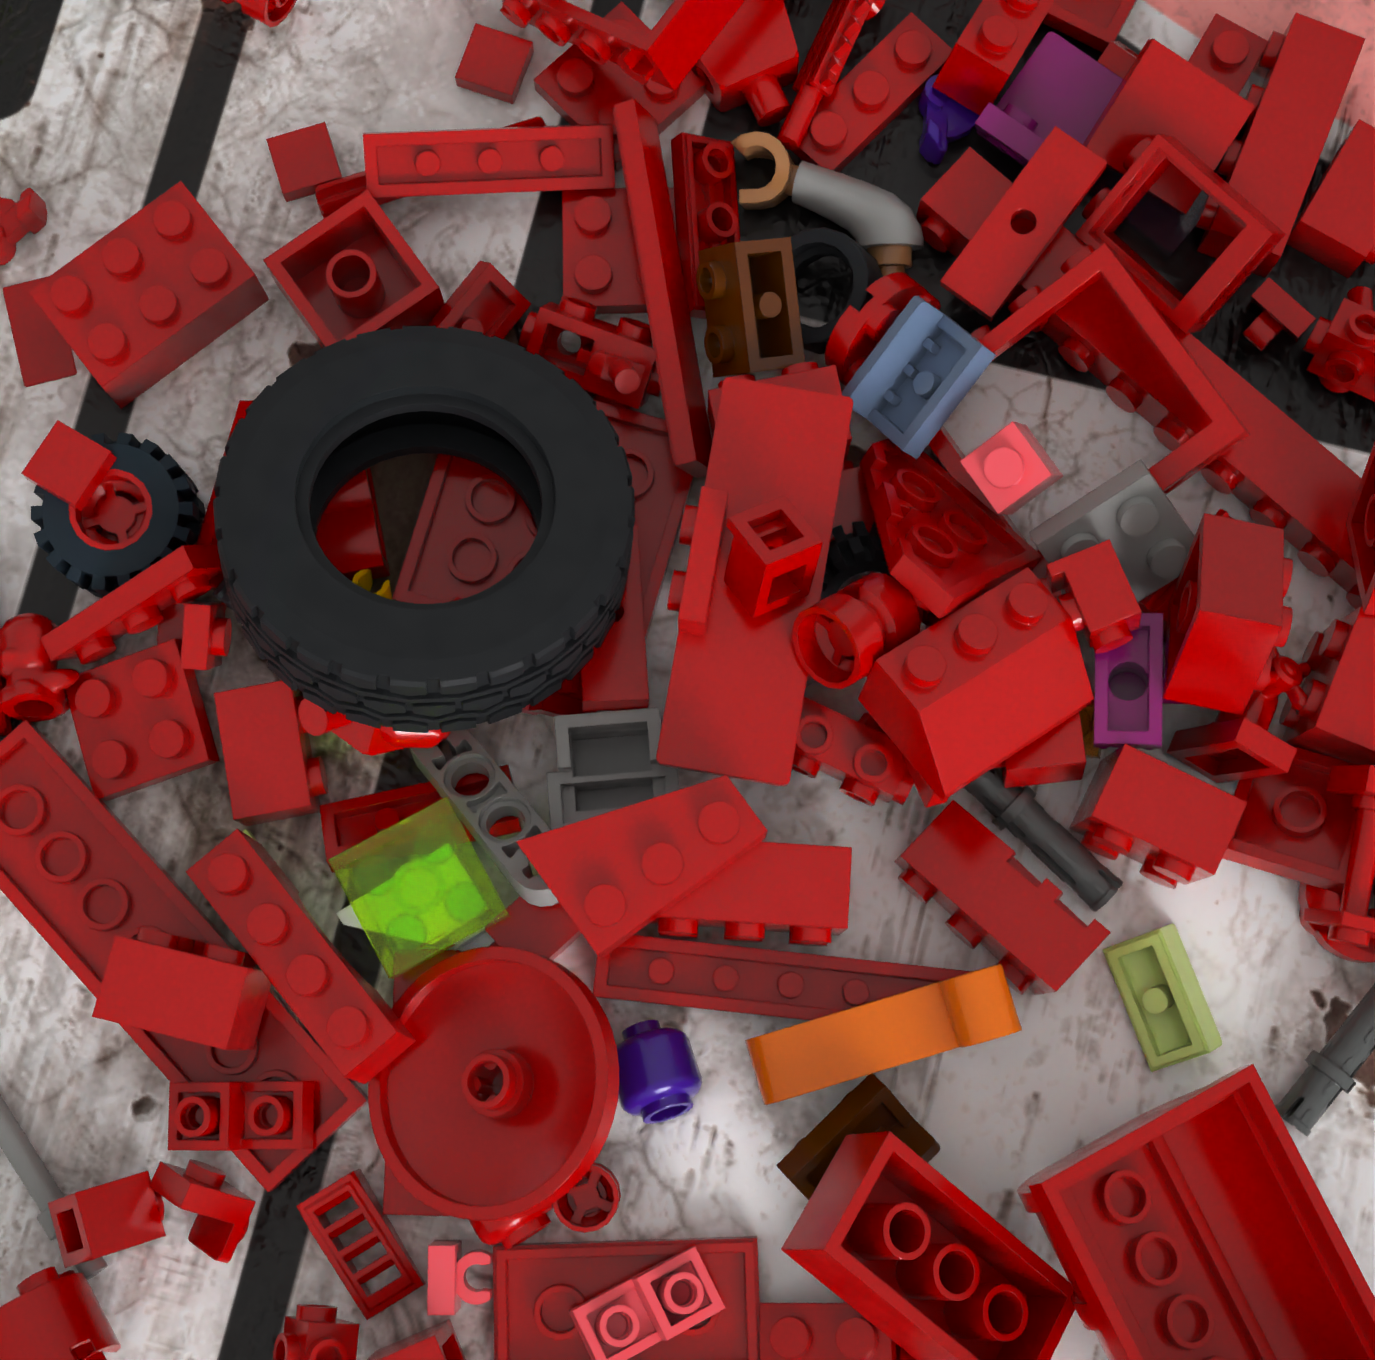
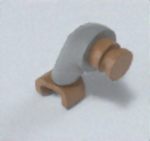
[730,131,924,276]

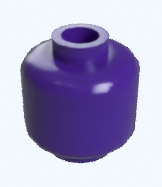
[617,1020,702,1124]

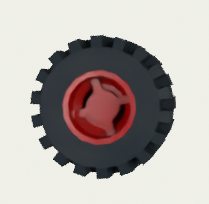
[31,432,206,598]

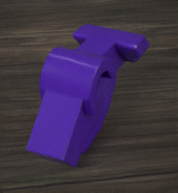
[918,74,979,164]

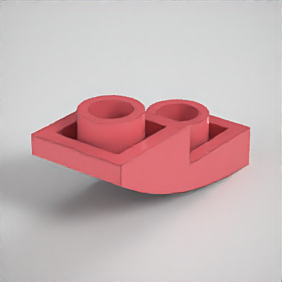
[568,1246,725,1360]

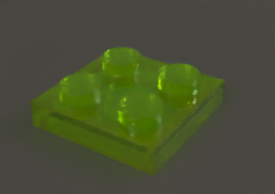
[328,797,510,979]

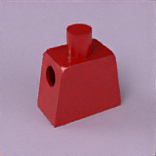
[666,0,799,127]

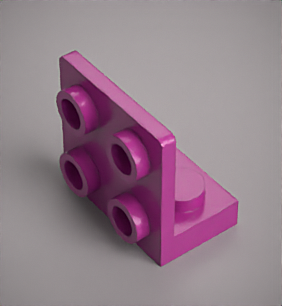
[975,31,1123,167]

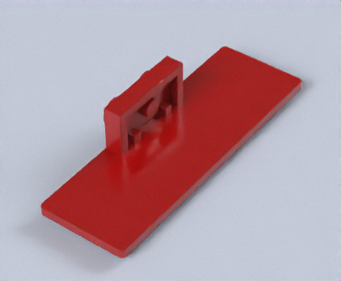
[656,377,853,787]

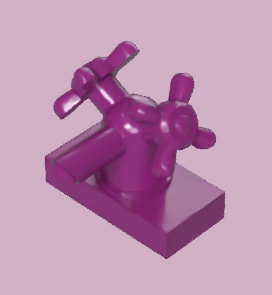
[1094,613,1185,750]

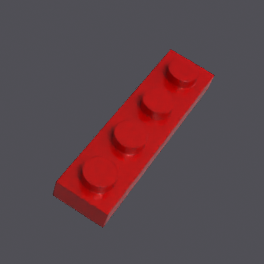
[363,124,615,198]

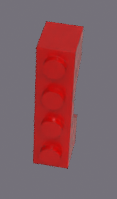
[185,829,416,1084]

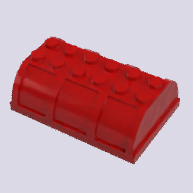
[1017,1064,1375,1360]

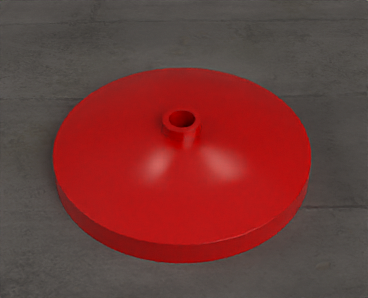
[368,946,620,1221]

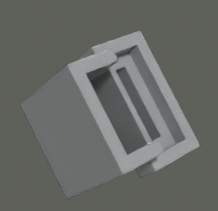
[546,707,679,830]

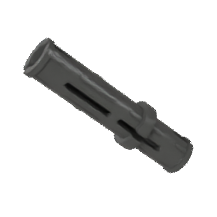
[963,768,1123,912]
[1275,983,1375,1137]

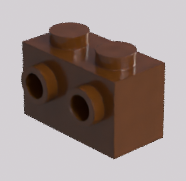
[696,237,805,378]

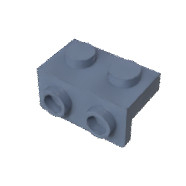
[842,296,996,459]

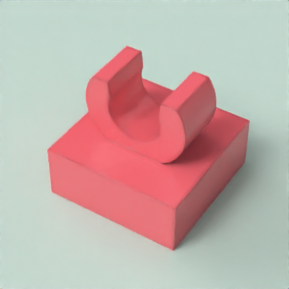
[427,1240,493,1315]

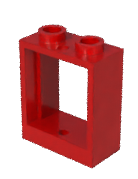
[1075,134,1286,334]

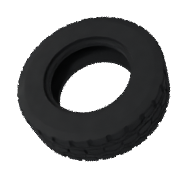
[213,326,635,733]

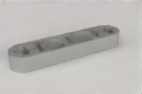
[410,729,559,907]

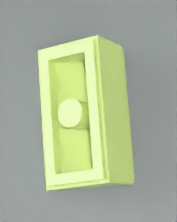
[1102,923,1222,1072]

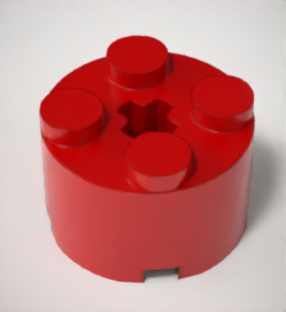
[0,1267,121,1360]

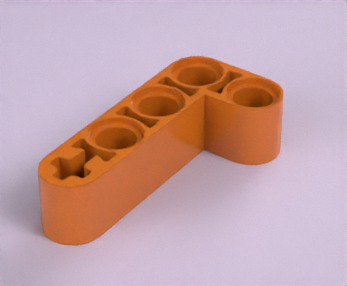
[745,964,1022,1105]

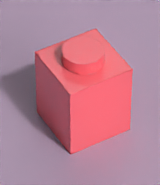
[960,421,1063,515]

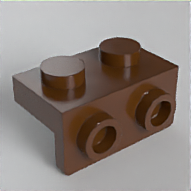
[776,1073,940,1200]

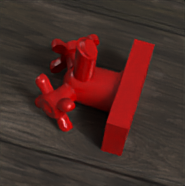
[1166,646,1311,783]

